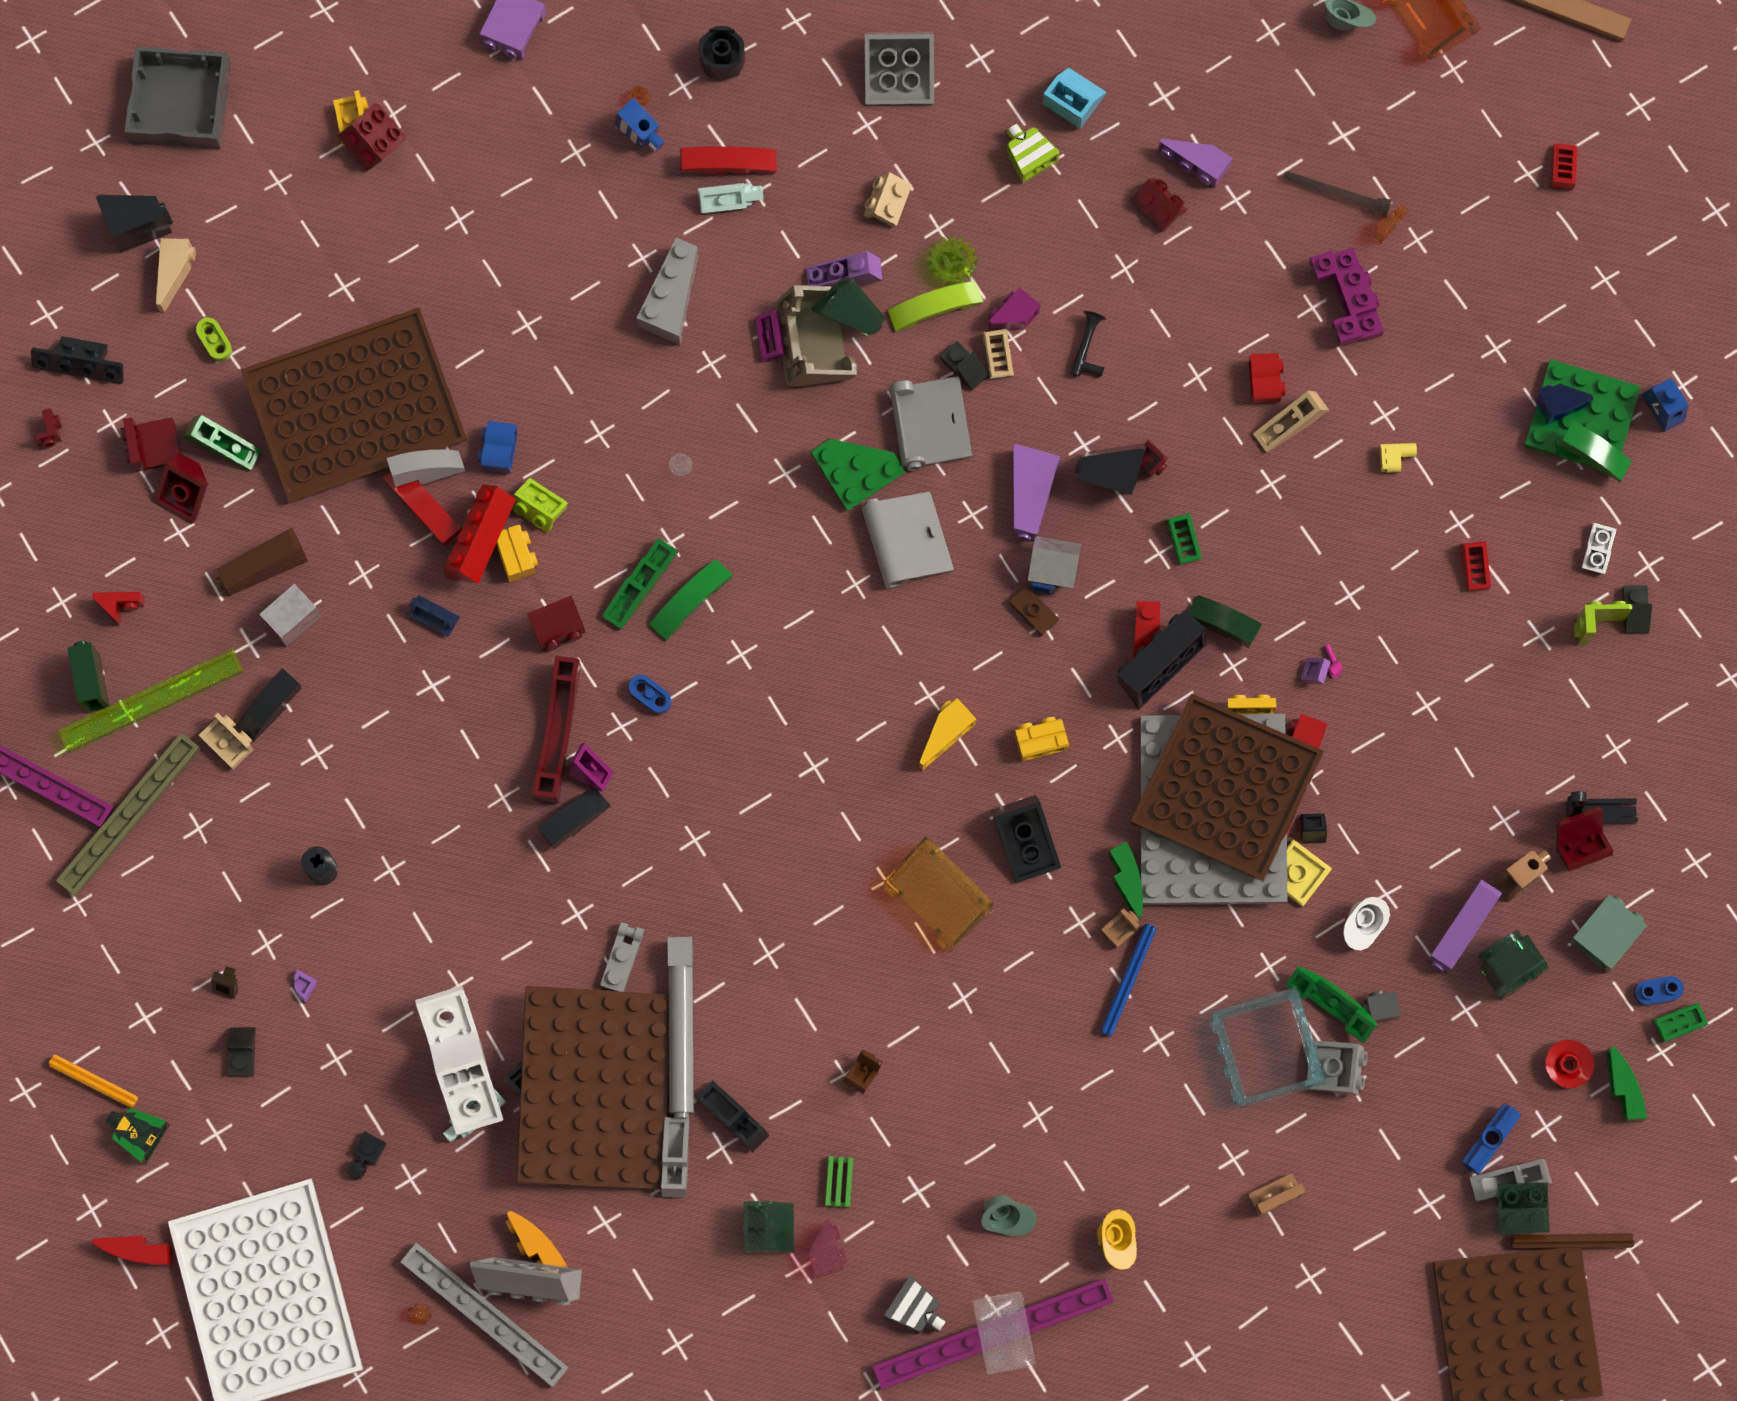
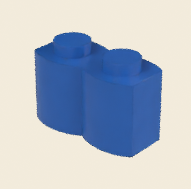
[478,421,518,474]

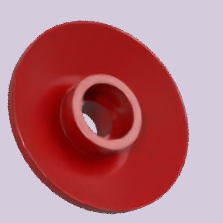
[1545,1039,1594,1088]

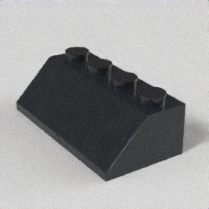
[1117,610,1207,710]

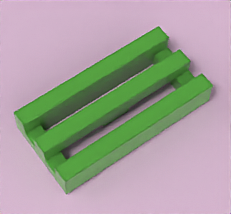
[825,1156,853,1208]

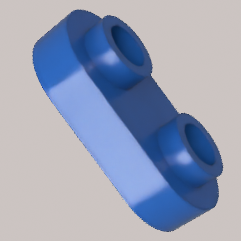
[629,675,672,714]
[1634,976,1684,1006]

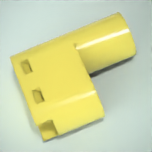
[1380,443,1417,473]

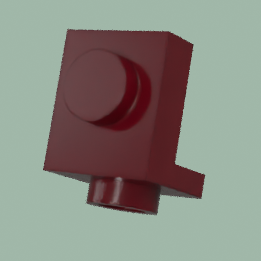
[33,408,62,448]
[1141,439,1169,477]

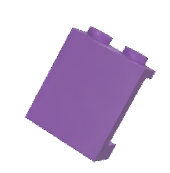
[480,0,546,60]

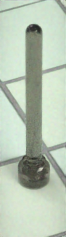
[1283,171,1392,218]

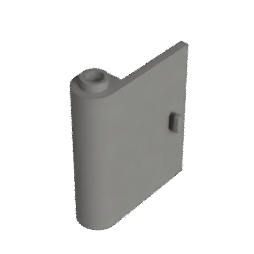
[889,376,973,471]
[861,492,954,589]

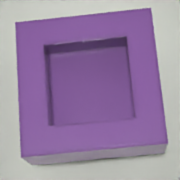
[1300,658,1330,684]

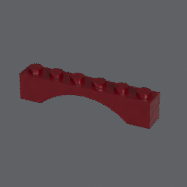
[533,656,581,804]

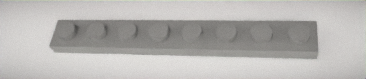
[401,1243,569,1388]

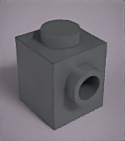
[1362,990,1401,1023]

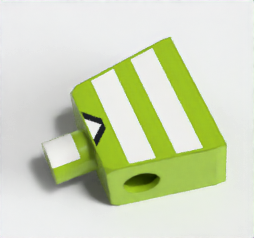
[1007,124,1060,184]

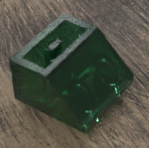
[1494,1182,1550,1234]
[743,1201,794,1254]

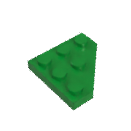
[809,438,905,511]

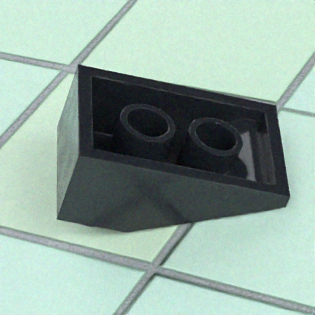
[991,795,1061,883]

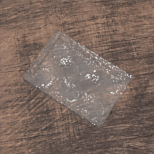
[972,1291,1036,1375]

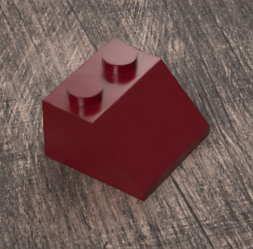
[527,595,586,651]

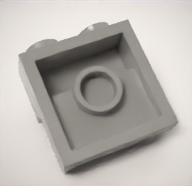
[1306,1040,1367,1096]

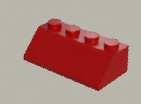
[444,484,516,584]

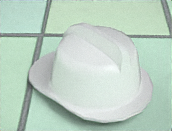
[1343,897,1390,950]

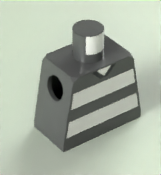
[884,1276,947,1334]

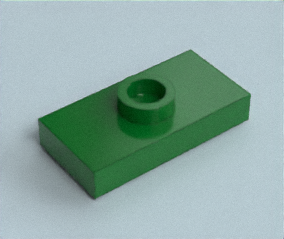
[1653,1002,1709,1044]

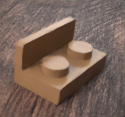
[1249,1174,1306,1217]

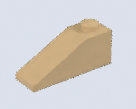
[156,238,196,312]
[1253,391,1329,452]

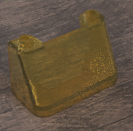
[883,836,993,952]

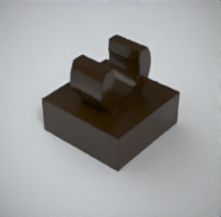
[211,966,238,999]

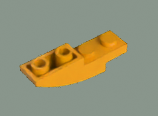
[505,1211,568,1267]

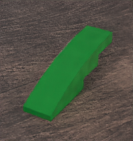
[602,538,679,629]

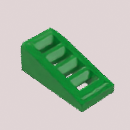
[1165,513,1202,565]

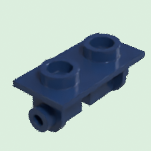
[407,595,460,637]

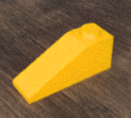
[919,698,976,771]

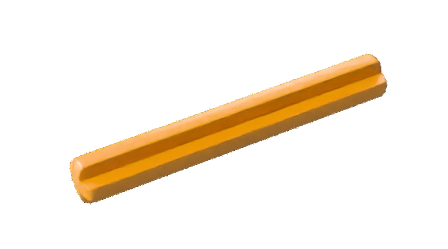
[49,1055,138,1108]

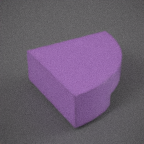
[293,969,318,1003]

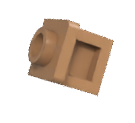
[1101,908,1140,949]

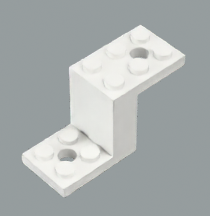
[415,986,503,1135]

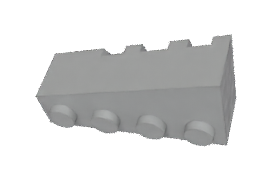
[637,238,698,345]

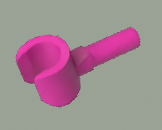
[1324,644,1342,679]

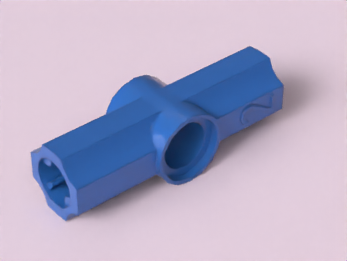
[1461,1103,1521,1175]

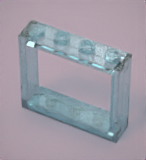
[1210,987,1326,1108]

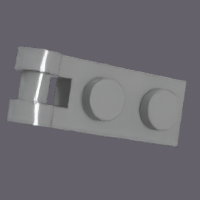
[600,922,645,992]

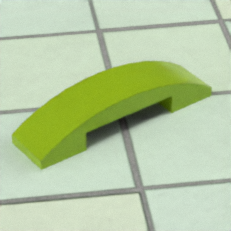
[888,281,983,333]

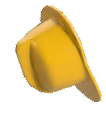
[1097,1209,1137,1270]

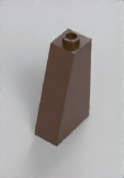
[216,528,308,596]

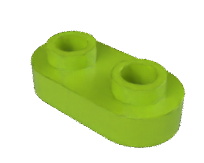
[196,318,232,362]

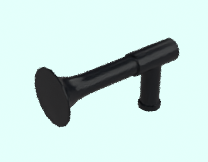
[1070,311,1106,377]

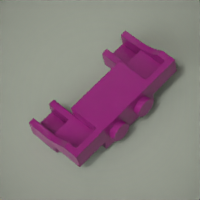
[1309,248,1384,346]

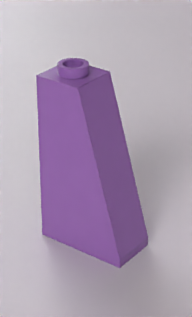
[1013,444,1060,542]
[1428,880,1502,973]

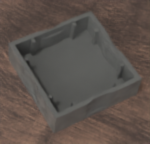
[124,46,231,149]

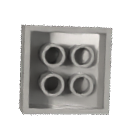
[865,32,934,104]

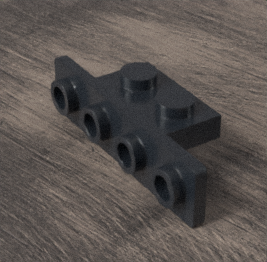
[31,336,124,384]

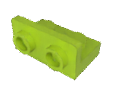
[511,478,568,533]

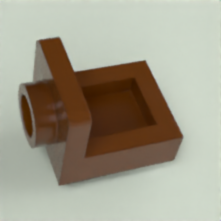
[843,1050,883,1094]

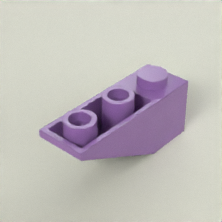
[1158,139,1232,188]
[806,251,882,287]

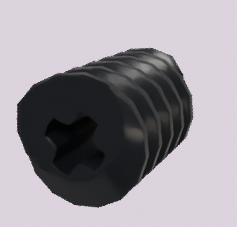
[301,846,338,885]

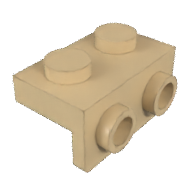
[864,172,912,227]
[199,712,254,770]

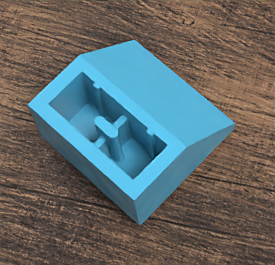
[1043,68,1107,129]

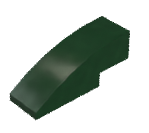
[1188,595,1262,648]

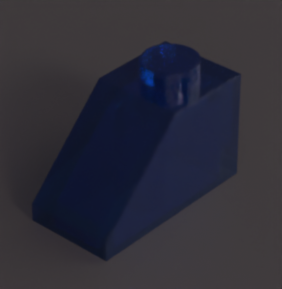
[1535,384,1594,425]

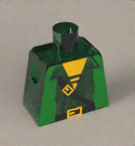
[106,1108,170,1165]

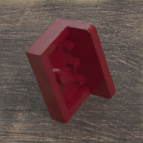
[1131,178,1187,231]

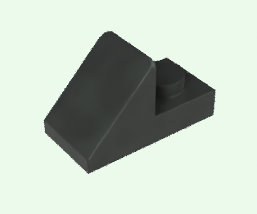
[940,341,989,391]
[1622,585,1652,634]
[226,1027,256,1077]

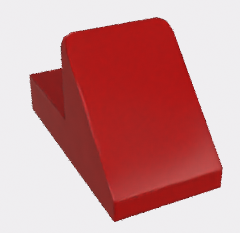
[92,592,144,625]

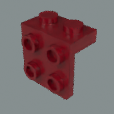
[337,103,405,171]
[121,417,181,472]
[1556,807,1613,872]

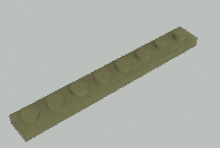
[56,733,201,897]

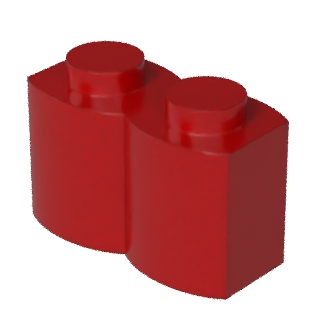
[1249,353,1286,404]

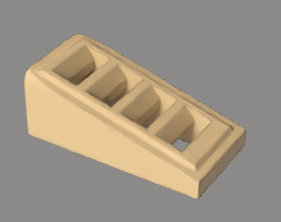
[982,329,1014,379]

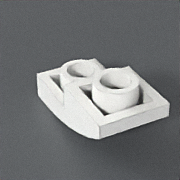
[1582,523,1617,574]

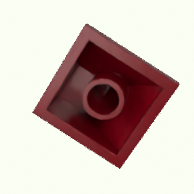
[154,453,208,523]

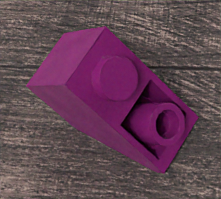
[988,287,1041,331]

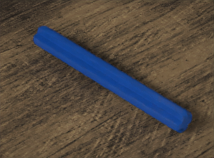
[1100,924,1156,1037]

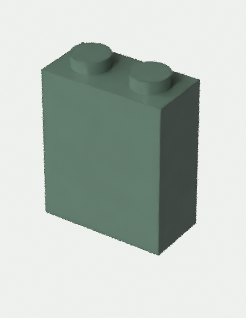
[1569,894,1648,973]

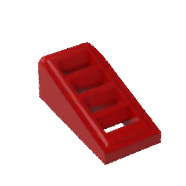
[1550,143,1578,190]
[1460,541,1491,591]

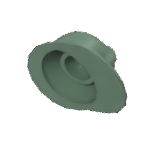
[1325,0,1376,31]
[981,1195,1037,1237]

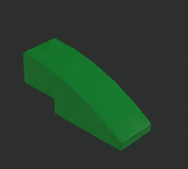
[1559,421,1632,482]
[1108,842,1143,920]
[1606,1047,1647,1123]

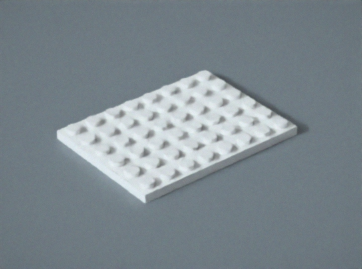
[168,1179,363,1401]

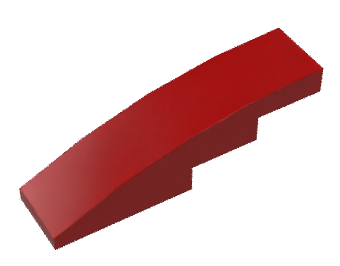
[680,146,777,176]
[382,471,462,546]

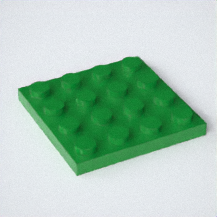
[1524,359,1641,468]

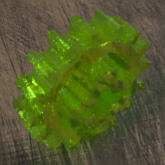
[927,235,978,285]

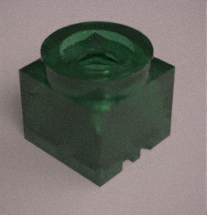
[1478,930,1549,1001]

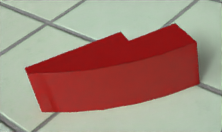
[92,1236,172,1266]

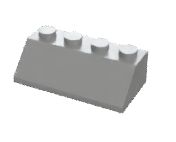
[470,1257,582,1305]

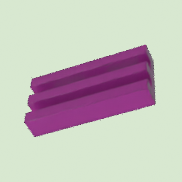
[755,310,786,362]

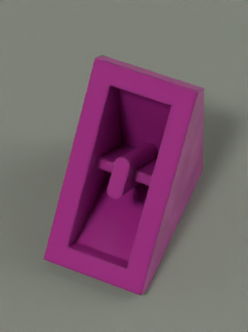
[569,743,613,791]

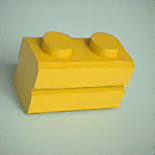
[496,525,538,582]
[1015,717,1069,762]

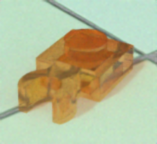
[1374,204,1408,244]

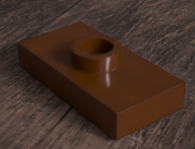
[1009,585,1059,637]

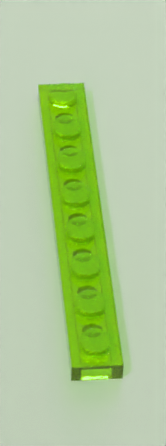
[58,649,244,753]

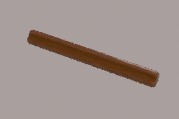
[1511,1233,1635,1249]

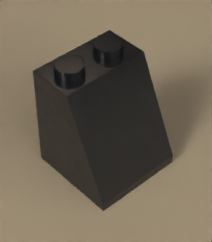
[95,195,173,253]
[1074,443,1147,495]

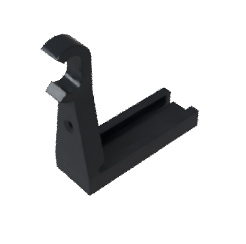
[1566,791,1638,824]

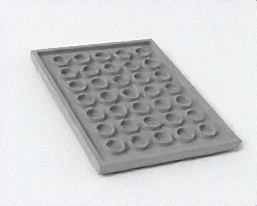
[1141,714,1288,905]

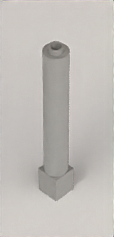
[668,937,694,1119]

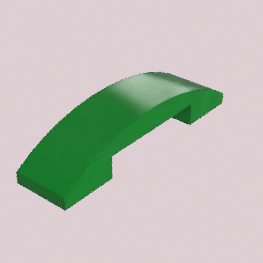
[649,559,733,641]
[1285,966,1378,1044]

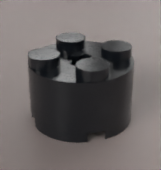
[698,26,745,80]

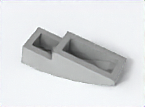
[387,450,465,487]
[661,1117,689,1198]
[1470,1159,1552,1202]

